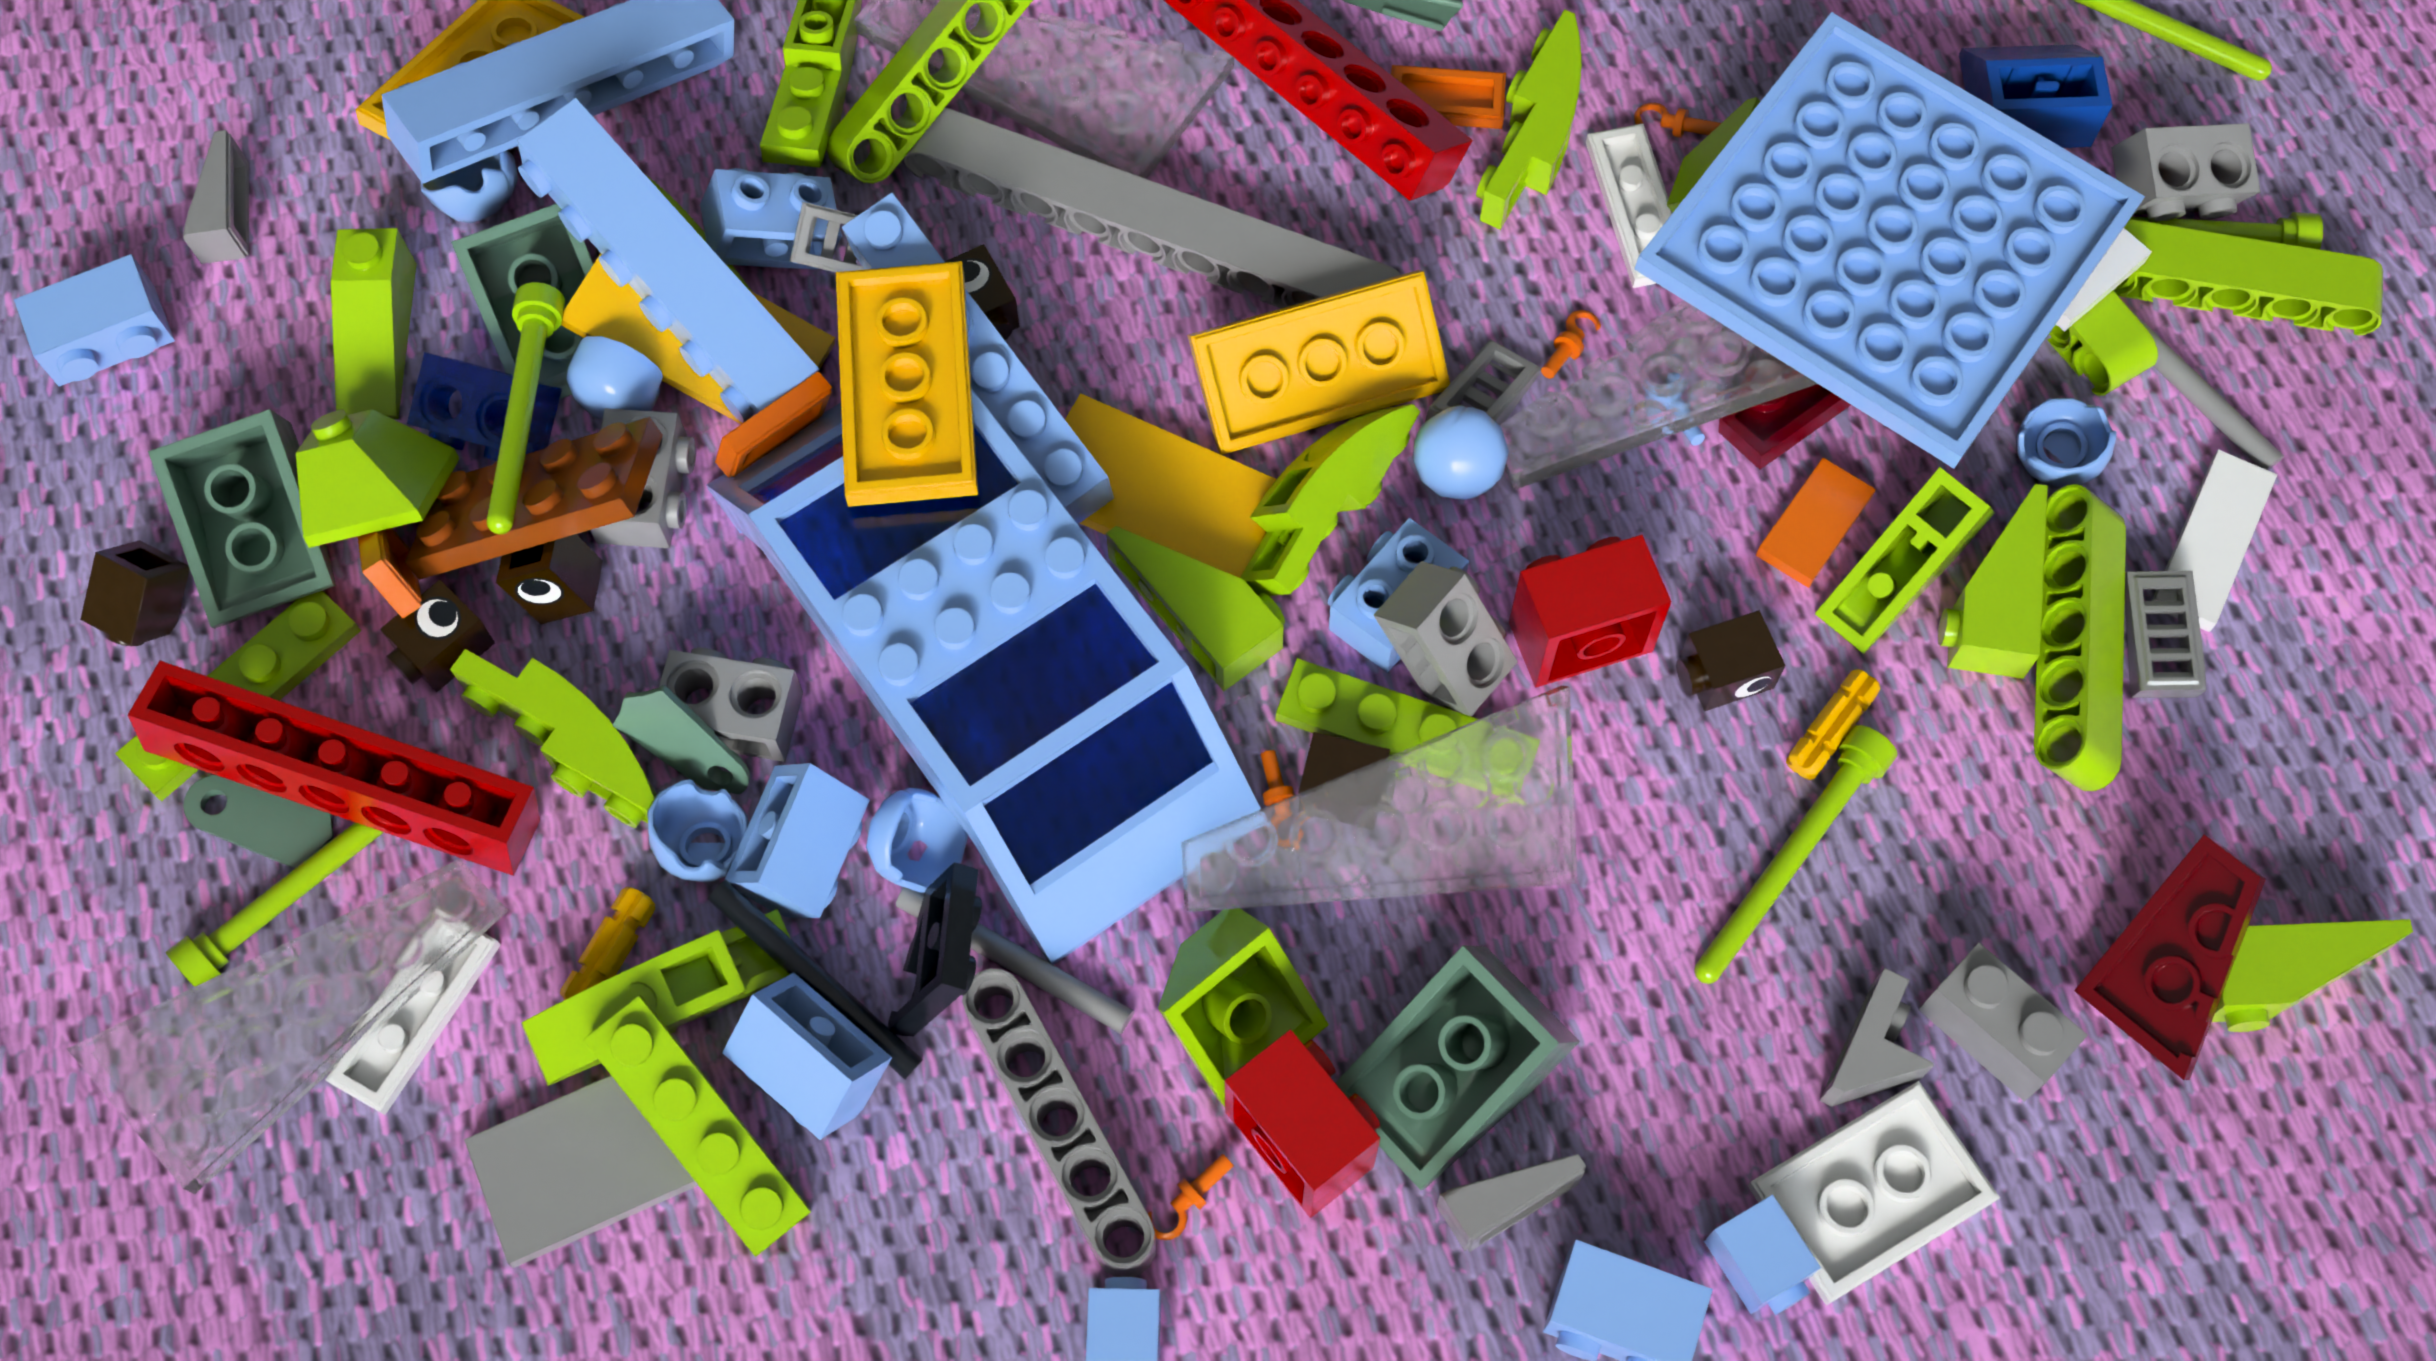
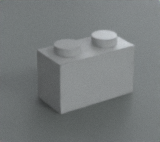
[1918,943,2088,1102]

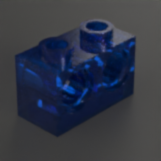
[407,352,562,461]

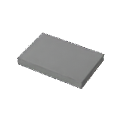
[464,1075,699,1268]

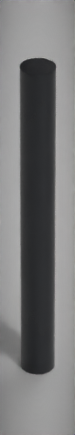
[707,880,923,1080]

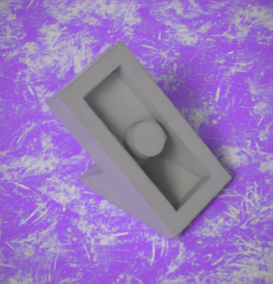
[1819,968,1934,1107]

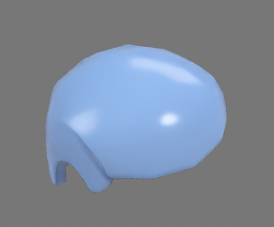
[420,150,518,224]
[566,336,663,420]
[2016,398,2117,488]
[1412,405,1509,500]
[647,779,749,882]
[866,787,968,893]

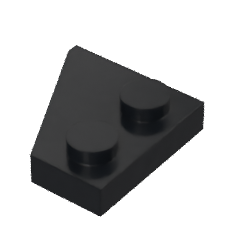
[888,862,982,1036]

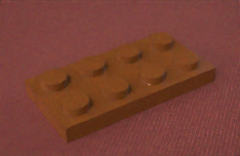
[405,417,663,580]

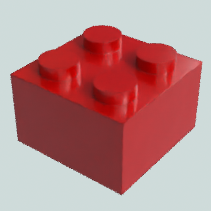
[1509,535,1672,688]
[1225,1029,1381,1218]

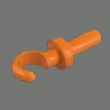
[1634,102,1721,138]
[1541,310,1601,379]
[1260,750,1303,848]
[1148,1153,1234,1241]

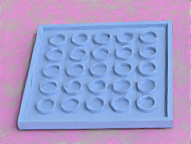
[1635,12,2145,469]

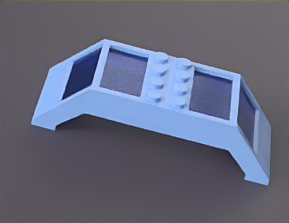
[706,389,1265,965]

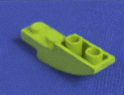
[760,0,862,168]
[1476,9,1582,230]
[1240,404,1421,596]
[450,649,657,828]
[521,909,790,1086]

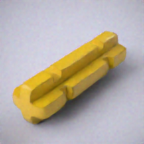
[1786,669,1881,780]
[560,887,656,1000]

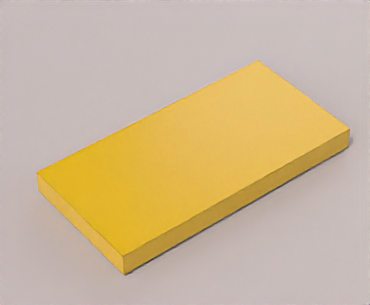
[355,0,584,173]
[561,253,835,424]
[836,261,978,507]
[1187,270,1450,455]
[1065,393,1277,578]

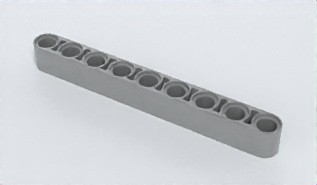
[904,108,1402,308]

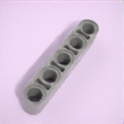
[962,968,1156,1277]

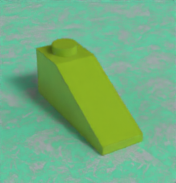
[331,228,417,419]
[1814,467,1995,654]
[1938,484,2048,679]
[1106,526,1285,691]
[2212,919,2413,1032]

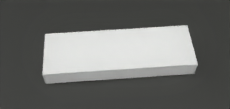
[1586,123,1673,288]
[2152,449,2278,632]
[325,910,501,1115]

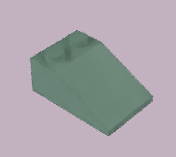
[451,204,594,409]
[148,409,336,629]
[1336,945,1580,1190]

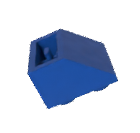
[1959,44,2113,148]

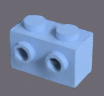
[700,168,842,270]
[14,254,175,387]
[1327,518,1469,673]
[725,763,870,918]
[722,973,892,1140]
[1543,1240,1713,1361]

